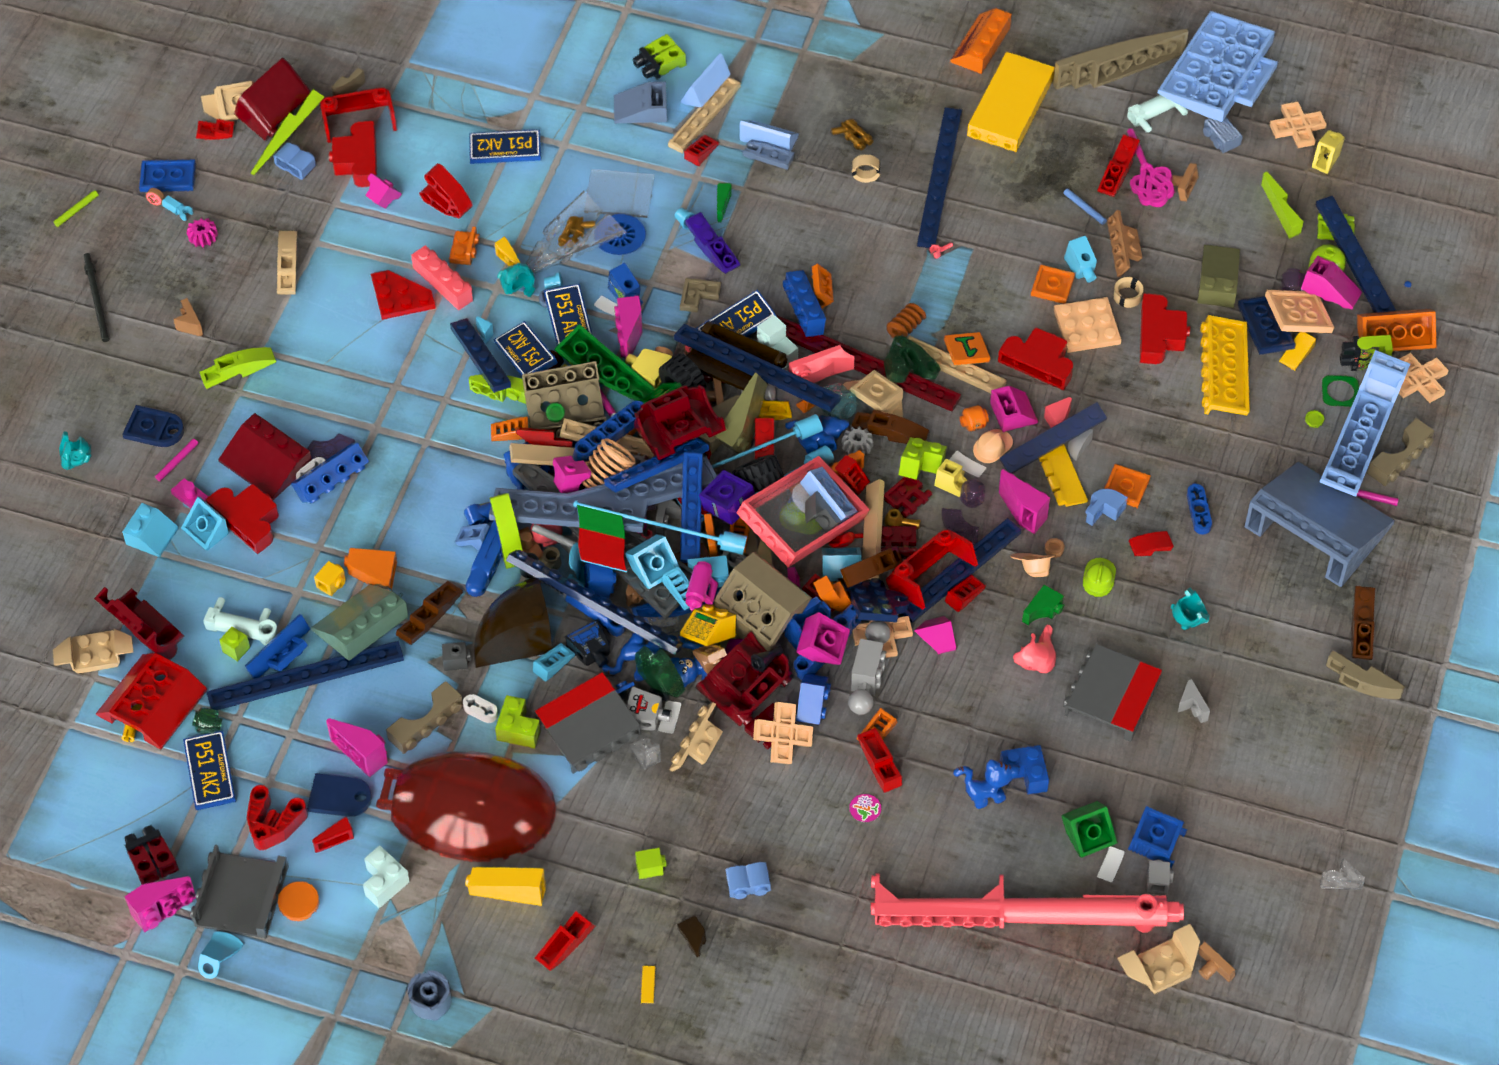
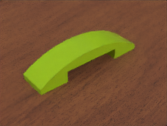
[489,493,523,569]

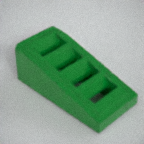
[717,183,732,222]

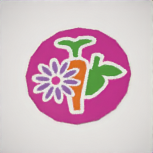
[849,794,881,822]

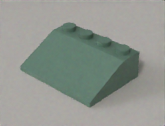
[311,584,408,661]

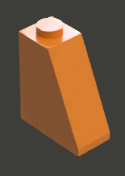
[344,548,397,591]

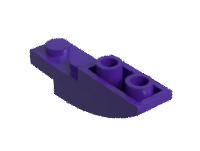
[685,212,741,274]

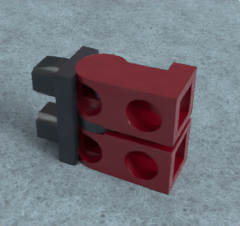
[124,825,179,885]

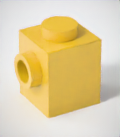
[314,561,346,596]

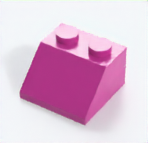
[796,612,850,665]

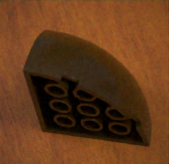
[474,577,552,668]

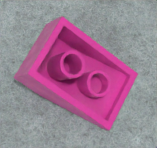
[326,718,388,777]

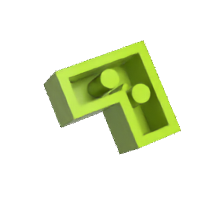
[898,437,947,480]
[495,695,541,749]

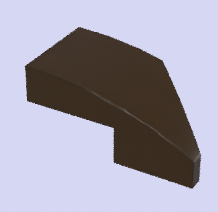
[677,915,706,957]

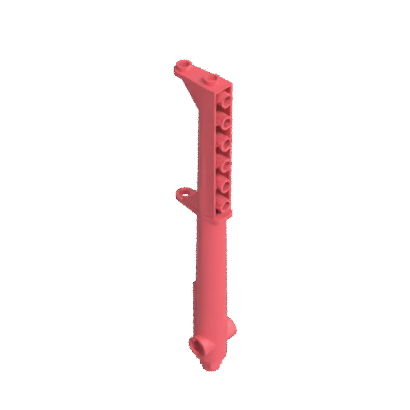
[871,873,1184,933]

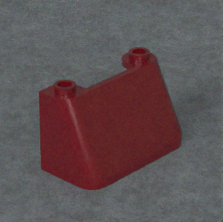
[234,58,311,141]

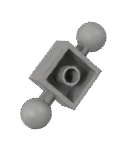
[848,621,890,715]

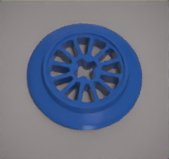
[594,214,646,255]

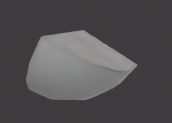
[1067,429,1093,461]

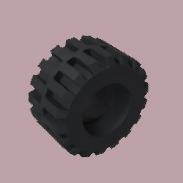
[659,353,706,391]
[732,455,784,493]

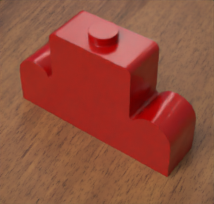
[329,121,377,187]
[1140,294,1190,364]
[998,328,1073,390]
[205,484,279,554]

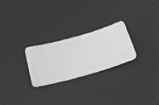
[594,296,617,316]
[949,451,986,477]
[658,700,681,734]
[1097,846,1125,882]

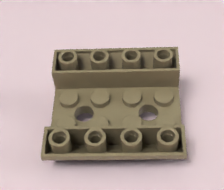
[522,361,607,442]
[714,552,812,651]

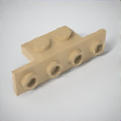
[669,702,723,772]

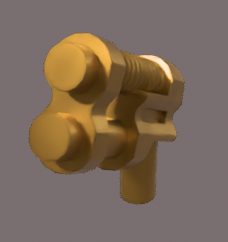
[831,119,873,150]
[558,216,595,250]

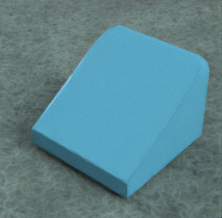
[476,316,494,343]

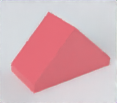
[1044,397,1072,428]

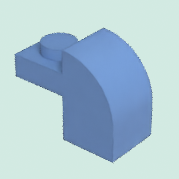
[1086,489,1128,526]

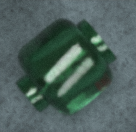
[192,707,223,734]

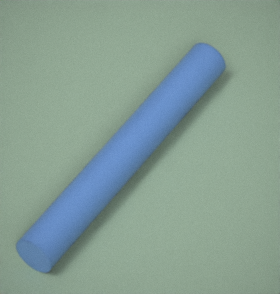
[1063,188,1107,225]

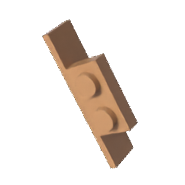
[1107,210,1142,277]

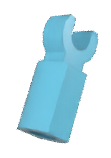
[162,195,193,221]

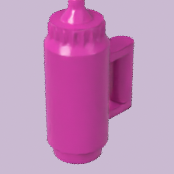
[686,561,718,611]

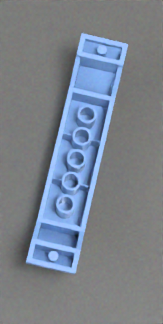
[1320,350,1410,497]

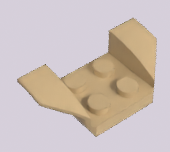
[201,81,254,121]
[834,370,903,417]
[53,629,133,674]
[1117,924,1200,994]

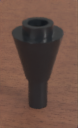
[751,646,783,672]

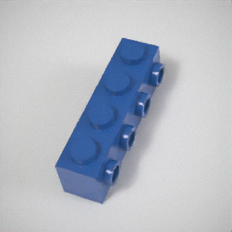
[783,270,826,337]
[290,442,369,504]

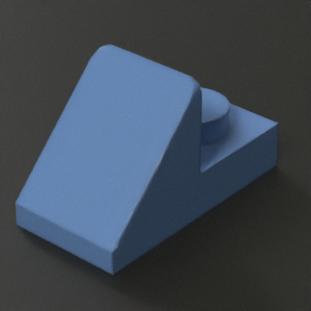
[455,524,490,551]

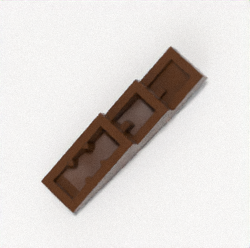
[396,581,463,645]

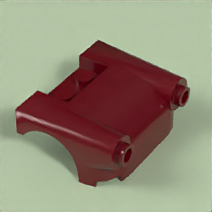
[634,385,726,460]
[94,587,184,659]
[695,631,792,727]

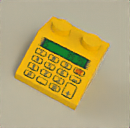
[680,604,736,646]

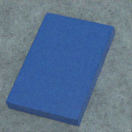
[139,160,196,192]

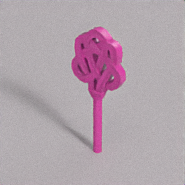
[1127,128,1175,207]

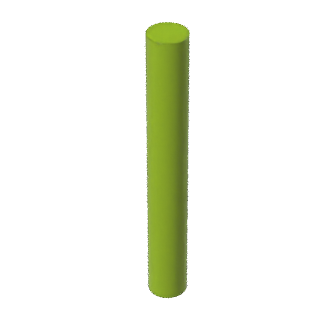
[53,190,99,227]

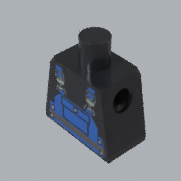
[565,619,610,668]

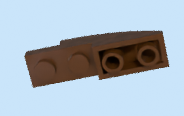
[851,410,930,444]
[840,545,903,588]
[1351,586,1375,660]

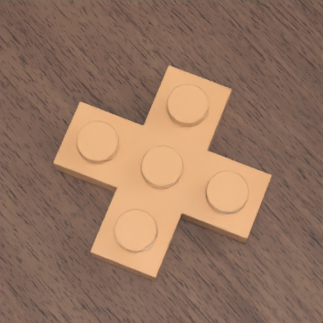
[1270,102,1326,148]
[1399,353,1448,403]
[852,616,913,658]
[753,702,813,765]

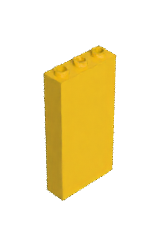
[967,52,1055,152]

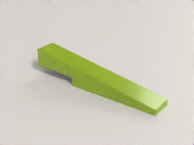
[250,89,324,175]

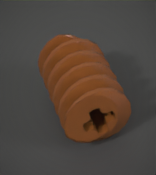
[887,303,926,342]

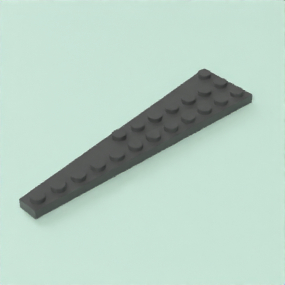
[512,463,693,619]

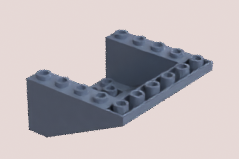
[1244,462,1395,587]

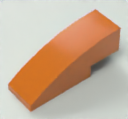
[813,575,852,612]

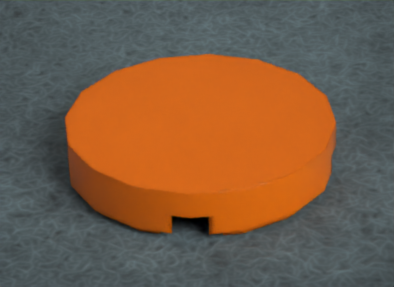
[277,881,320,921]

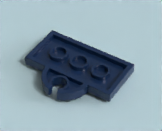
[844,578,910,622]

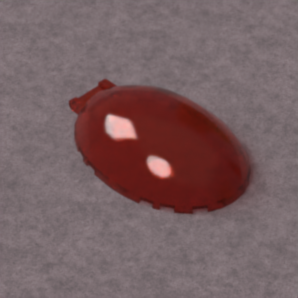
[376,751,556,862]

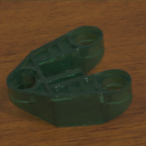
[884,335,941,383]
[635,646,685,698]

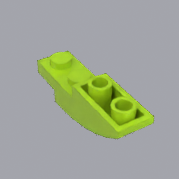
[199,347,277,389]
[469,375,543,408]

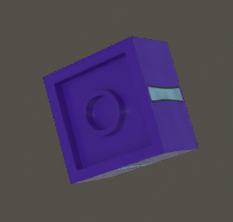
[699,470,755,525]

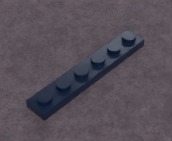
[450,318,511,392]
[1000,402,1107,474]

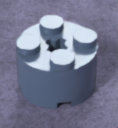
[408,970,452,1021]

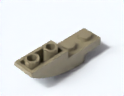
[1326,651,1405,700]

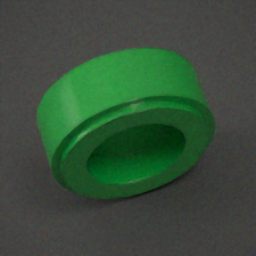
[546,403,565,423]

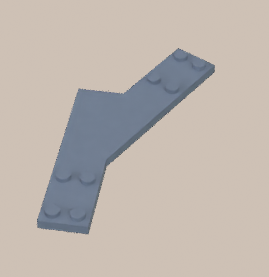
[489,457,717,533]

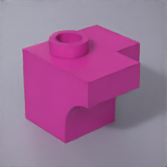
[365,173,402,209]
[552,456,591,493]

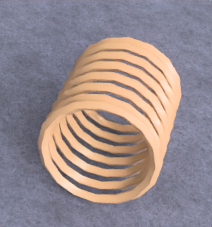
[582,438,636,488]

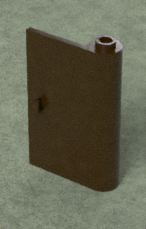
[686,321,788,390]

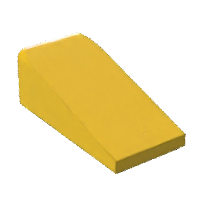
[495,237,520,266]
[1279,332,1316,370]
[758,401,792,420]

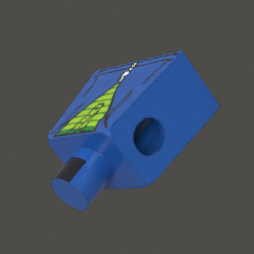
[608,263,643,305]

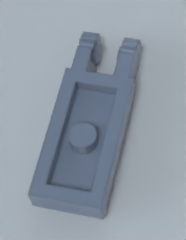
[742,141,794,170]

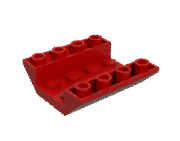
[96,653,207,749]

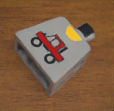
[627,687,672,730]

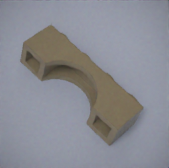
[1367,418,1434,486]
[386,681,463,754]

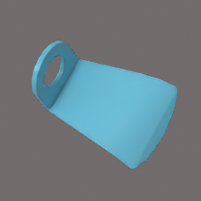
[569,542,585,583]
[198,932,244,979]

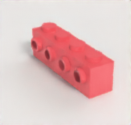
[411,245,473,310]

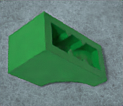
[1022,585,1064,626]

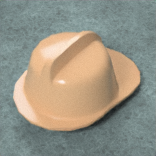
[973,429,1013,463]
[1010,553,1055,577]

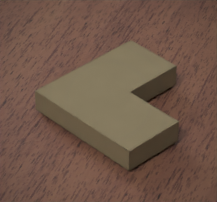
[680,278,721,312]

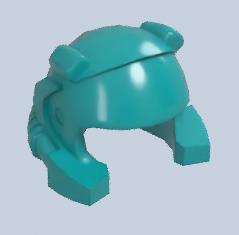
[497,263,535,297]
[59,432,91,470]
[1171,587,1210,630]

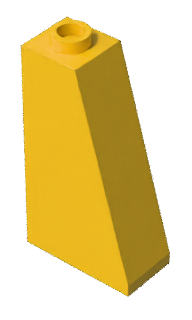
[465,867,546,906]

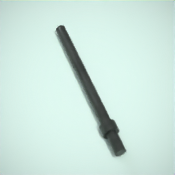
[83,253,109,342]

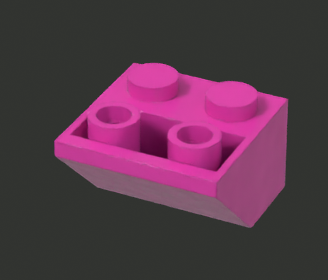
[990,386,1038,432]

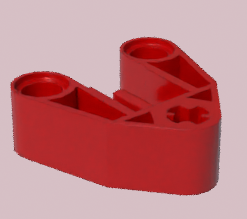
[419,163,473,218]
[246,785,308,850]

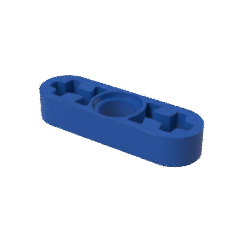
[1187,484,1212,535]

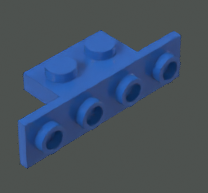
[245,614,310,679]

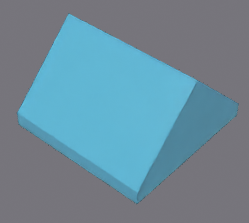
[181,497,229,550]

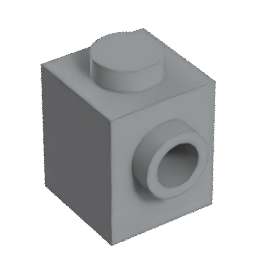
[1147,860,1174,894]

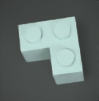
[757,315,798,369]
[363,845,410,908]

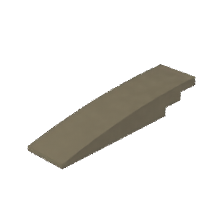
[1053,29,1189,90]

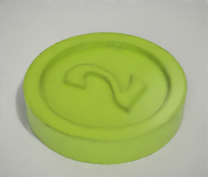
[1305,410,1324,428]

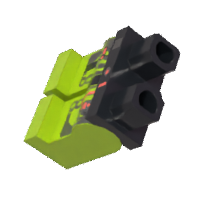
[633,34,686,79]
[1340,335,1393,371]

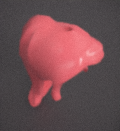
[1013,625,1056,673]

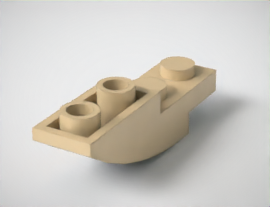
[277,231,297,295]

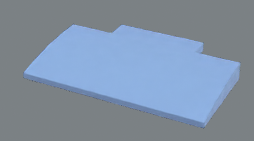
[1158,11,1278,122]

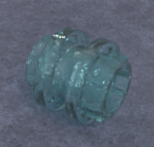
[821,383,857,420]

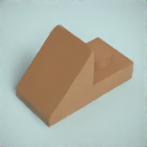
[174,298,203,336]
[693,644,727,674]

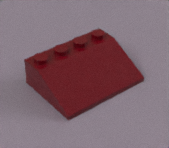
[218,413,311,500]

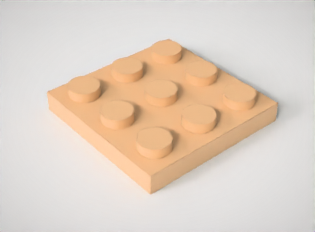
[1265,290,1334,333]
[1054,297,1121,353]

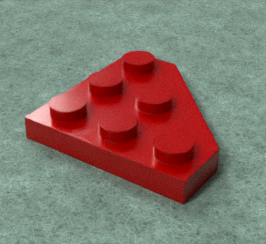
[371,270,436,320]

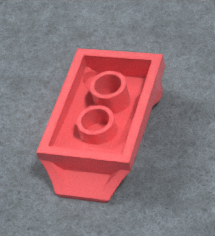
[789,345,854,383]

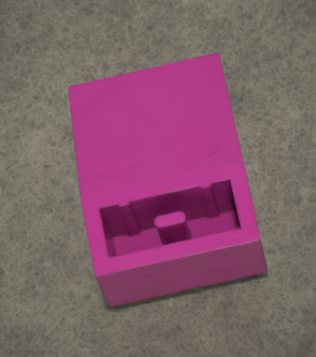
[1301,256,1362,310]
[614,296,643,360]
[999,469,1050,534]
[124,876,196,932]

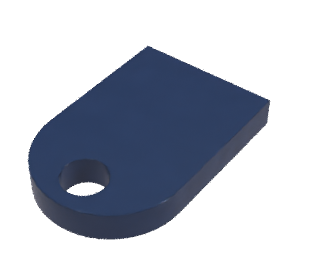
[122,405,184,447]
[307,773,372,817]

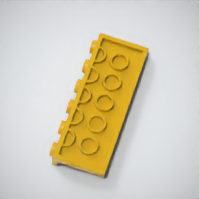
[1200,315,1250,416]

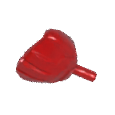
[829,531,863,549]

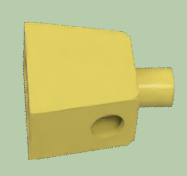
[1312,130,1344,174]
[625,349,672,389]

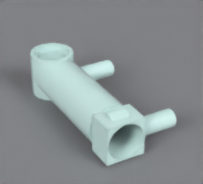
[1127,95,1188,132]
[203,597,278,646]

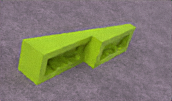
[1261,172,1303,239]

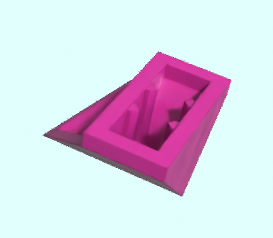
[914,616,956,654]

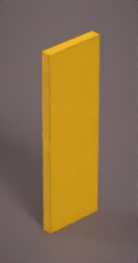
[641,966,655,1003]

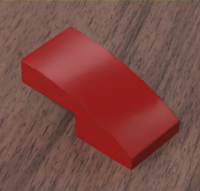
[196,119,234,140]
[1129,531,1174,556]

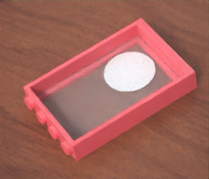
[737,456,870,568]

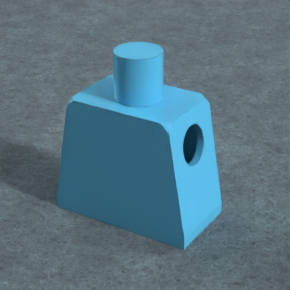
[1064,235,1097,283]

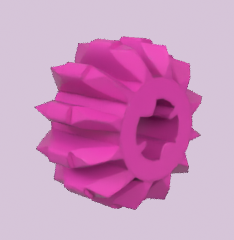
[186,217,218,248]

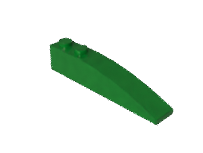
[554,324,655,401]

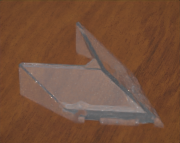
[526,191,627,274]

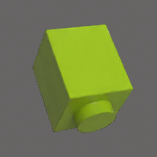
[219,626,250,661]
[635,848,666,879]

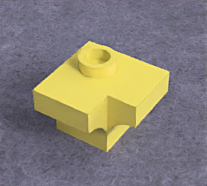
[934,459,969,497]

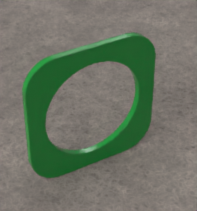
[1322,375,1359,407]

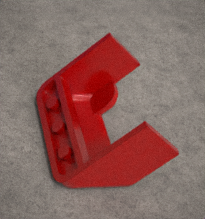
[320,88,397,143]
[886,530,978,610]

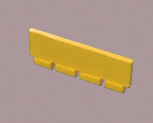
[1039,444,1088,507]

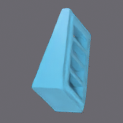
[663,567,690,610]
[533,643,575,682]

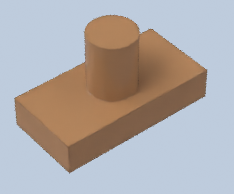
[1172,163,1199,202]
[706,378,724,405]
[518,527,543,559]
[1199,942,1235,982]

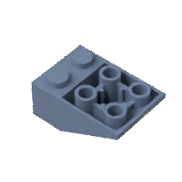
[614,82,667,124]

